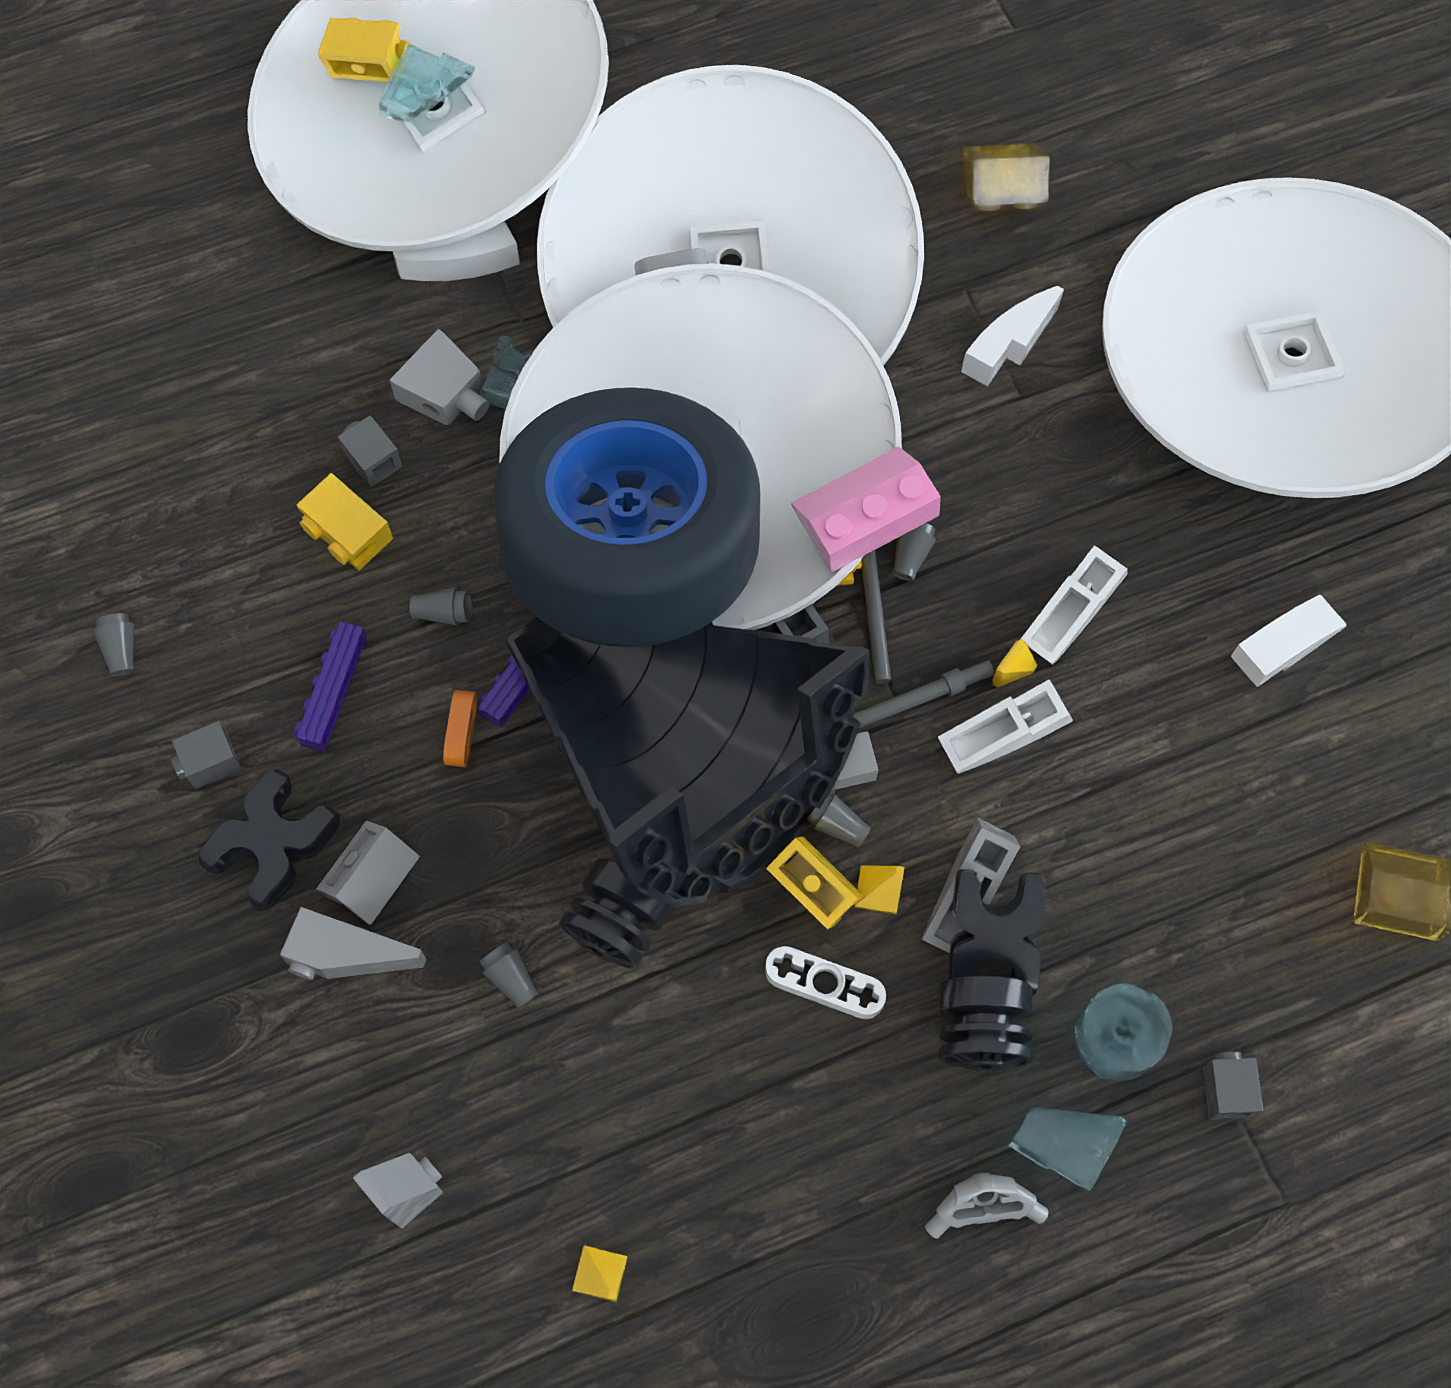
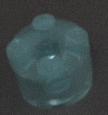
[1075,983,1173,1081]

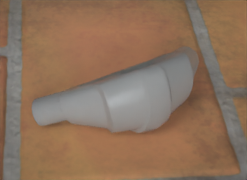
[925,1173,1048,1239]

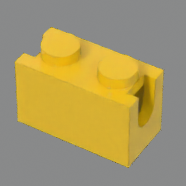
[317,17,410,83]
[297,473,393,571]
[766,837,863,929]

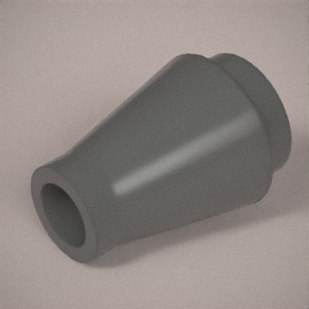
[891,523,936,581]
[410,586,473,627]
[92,613,135,676]
[806,794,871,848]
[479,942,539,1009]

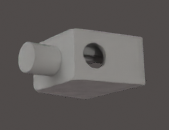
[390,329,489,425]

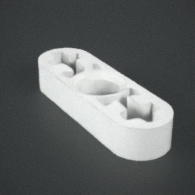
[765,946,886,1019]

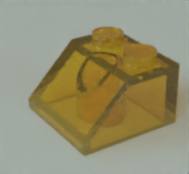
[962,143,1049,211]
[1353,841,1451,941]

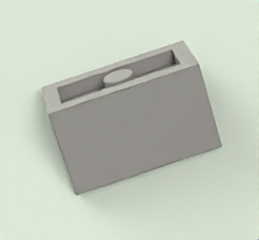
[316,821,420,925]

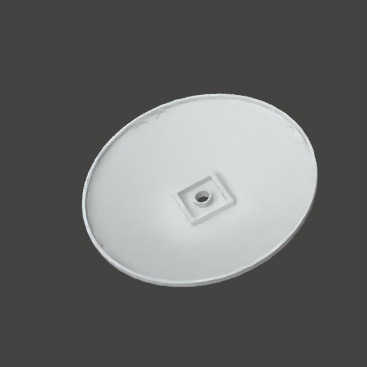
[248,0,609,251]
[537,65,924,366]
[1102,178,1451,498]
[499,264,902,630]

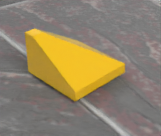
[992,639,1037,688]
[854,866,904,914]
[572,1245,627,1302]

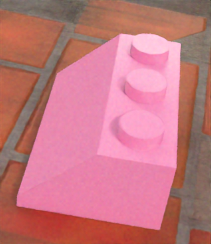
[791,447,941,573]

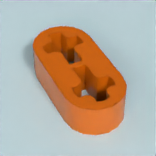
[443,689,477,768]

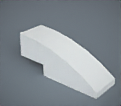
[393,221,520,281]
[961,286,1064,387]
[1021,545,1128,665]
[1231,595,1347,687]
[938,680,1073,774]

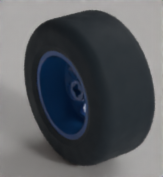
[493,387,761,647]

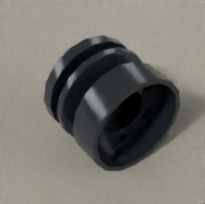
[559,859,674,970]
[939,976,1033,1071]

